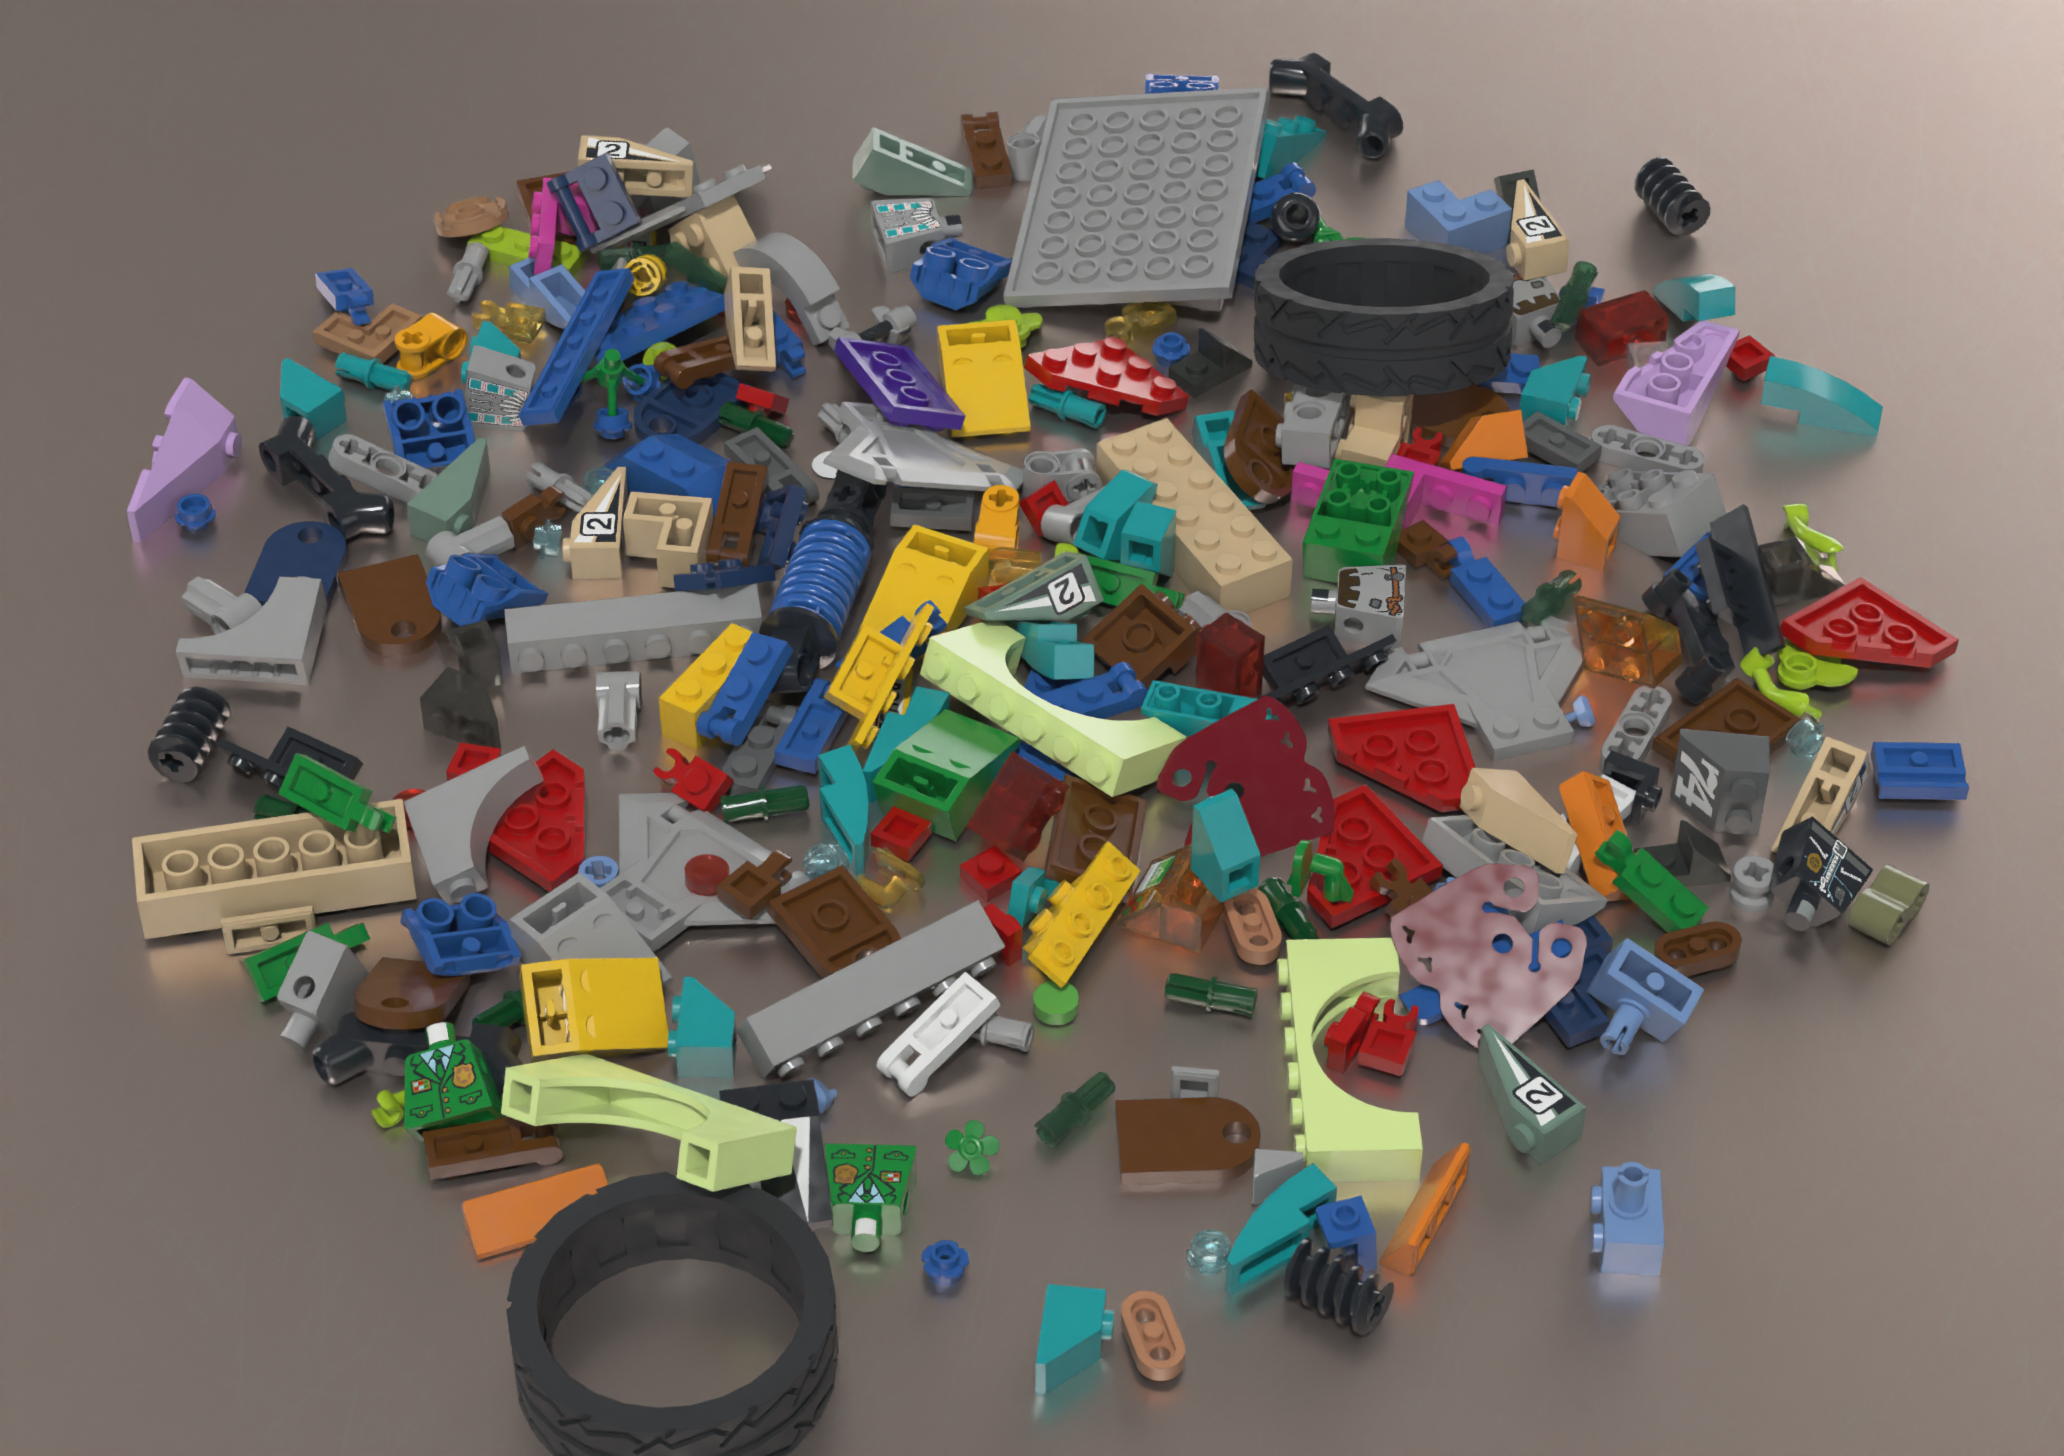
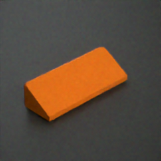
[1559,771,1631,901]
[1380,1142,1471,1276]
[462,1163,608,1260]

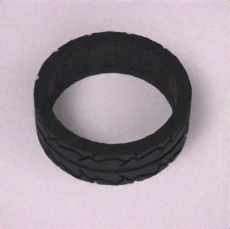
[1254,238,1514,396]
[506,1171,838,1456]

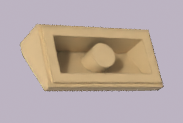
[221,906,317,954]

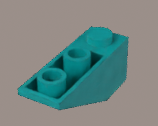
[1255,115,1327,179]
[1141,680,1278,738]

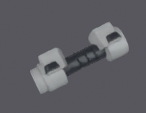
[828,305,917,350]

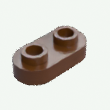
[1653,921,1742,977]

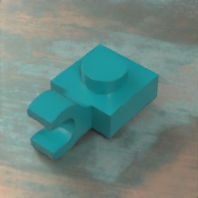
[1007,866,1060,927]

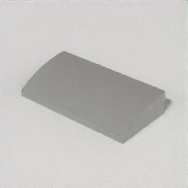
[1422,815,1608,934]

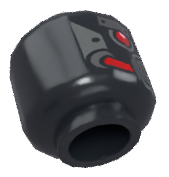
[1270,193,1320,244]

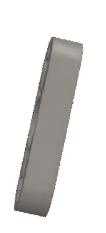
[1591,425,1704,473]
[328,434,438,503]
[1599,685,1672,773]

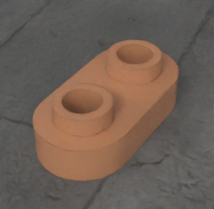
[1224,888,1282,965]
[1121,1290,1186,1381]

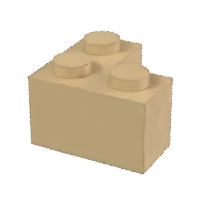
[668,194,757,289]
[1335,394,1414,467]
[623,492,714,588]

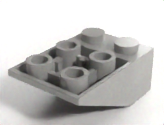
[1598,468,1727,557]
[509,872,672,988]

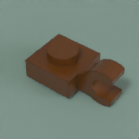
[1396,520,1458,579]
[717,849,792,920]

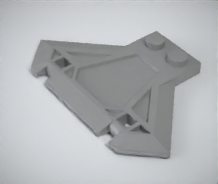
[590,164,772,254]
[823,402,1024,491]
[1365,615,1600,762]
[600,793,810,952]

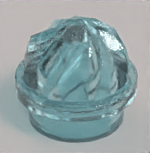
[802,841,849,880]

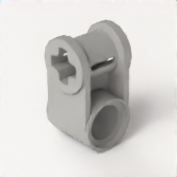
[1022,448,1102,502]

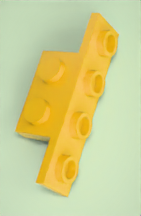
[823,603,934,753]
[1023,841,1141,988]

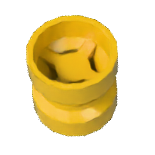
[625,254,668,296]

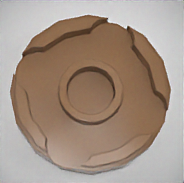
[433,196,509,237]

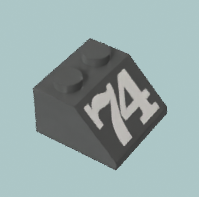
[1670,729,1770,836]

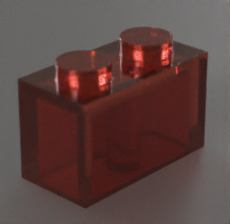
[1575,290,1669,367]
[1195,612,1265,698]
[966,751,1070,862]

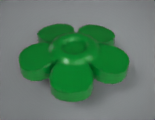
[945,1120,1000,1175]

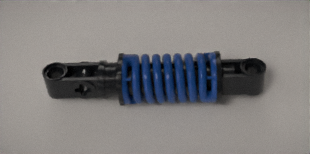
[759,470,887,694]

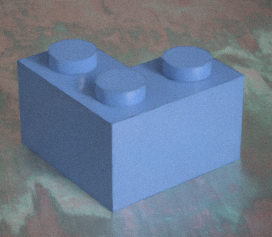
[1405,180,1512,254]

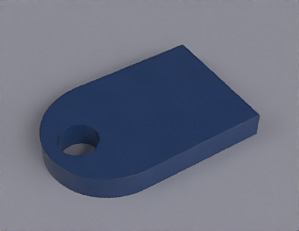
[633,373,753,445]
[244,521,348,619]

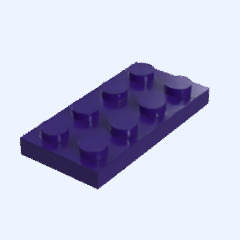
[834,337,965,432]

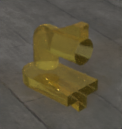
[989,547,1042,584]
[855,846,926,910]

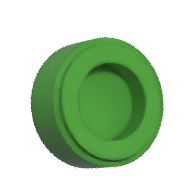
[1033,981,1079,1025]

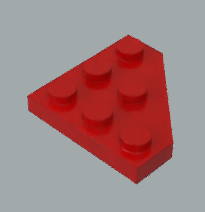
[1024,337,1190,416]
[1781,577,1959,668]
[1327,704,1476,812]
[487,749,585,892]
[1306,784,1443,929]

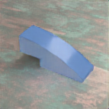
[509,258,585,329]

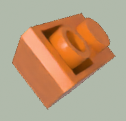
[1439,410,1528,473]
[1553,472,1621,572]

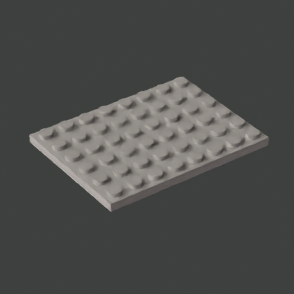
[1003,87,1270,308]

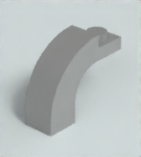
[733,232,850,345]

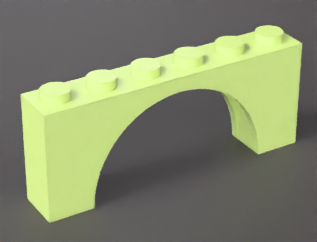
[920,620,1187,797]
[1276,938,1423,1182]
[501,1053,797,1192]

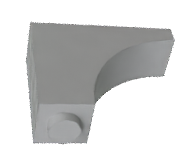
[176,576,327,685]
[403,746,544,905]

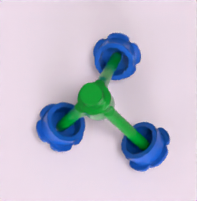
[567,349,661,439]

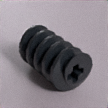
[1634,157,1711,236]
[148,687,231,783]
[1284,1237,1394,1335]

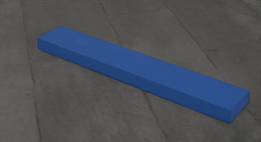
[519,268,635,426]

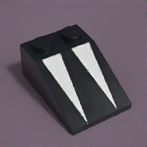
[719,1080,832,1229]

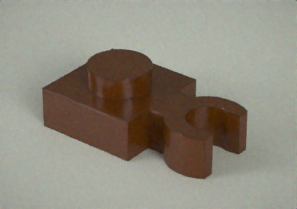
[501,485,567,551]
[1369,858,1433,941]

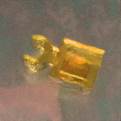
[472,300,546,344]
[1104,301,1177,345]

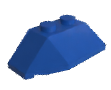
[595,434,732,520]

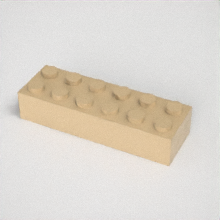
[1096,418,1293,613]
[132,799,417,939]

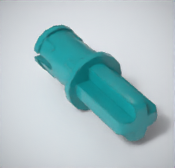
[335,352,413,394]
[1029,384,1106,429]

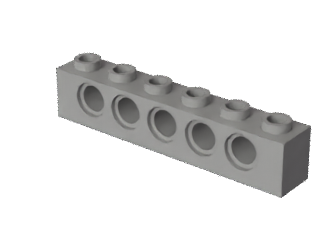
[1275,384,1352,468]

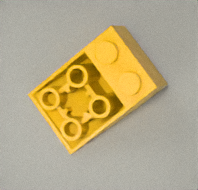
[937,320,1031,438]
[858,524,989,659]
[519,957,669,1063]

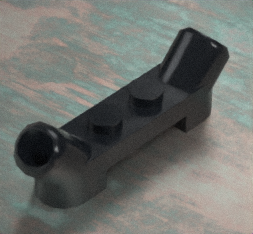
[1269,53,1403,159]
[259,416,395,541]
[312,1012,524,1102]

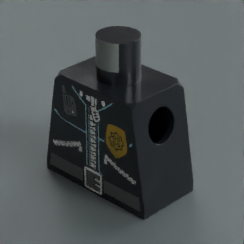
[1769,816,1873,931]

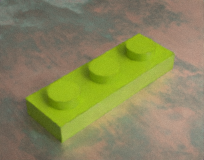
[467,225,587,277]

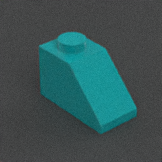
[1035,1284,1115,1395]

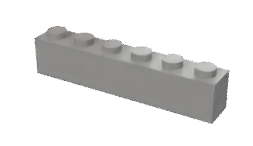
[504,584,762,674]
[736,900,1005,1079]

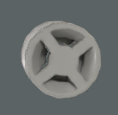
[1729,856,1775,912]

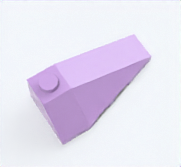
[1613,321,1740,446]
[127,378,242,543]

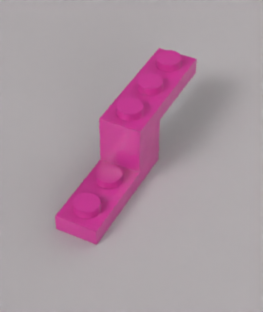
[528,177,600,275]
[1291,454,1507,529]

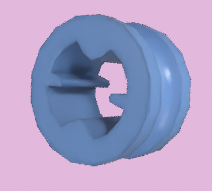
[578,856,619,888]

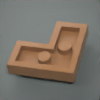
[312,303,423,363]

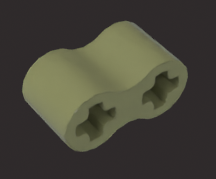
[1847,864,1930,946]

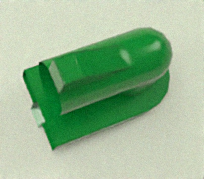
[1286,839,1354,903]

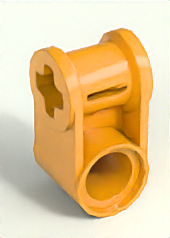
[394,313,468,380]
[974,485,1020,562]

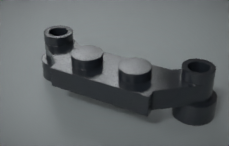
[1642,568,1735,704]

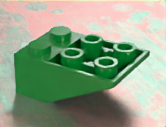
[1302,458,1414,583]
[872,709,1021,841]

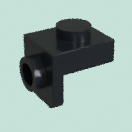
[1603,750,1663,825]

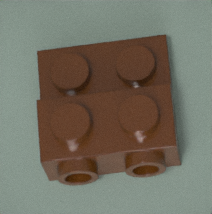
[1081,583,1205,688]

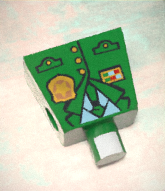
[404,1022,506,1143]
[825,1143,917,1252]

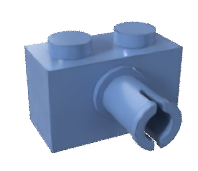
[1586,938,1704,1055]
[1589,1162,1665,1276]

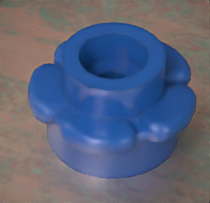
[1152,332,1190,367]
[175,494,216,531]
[921,1240,969,1286]

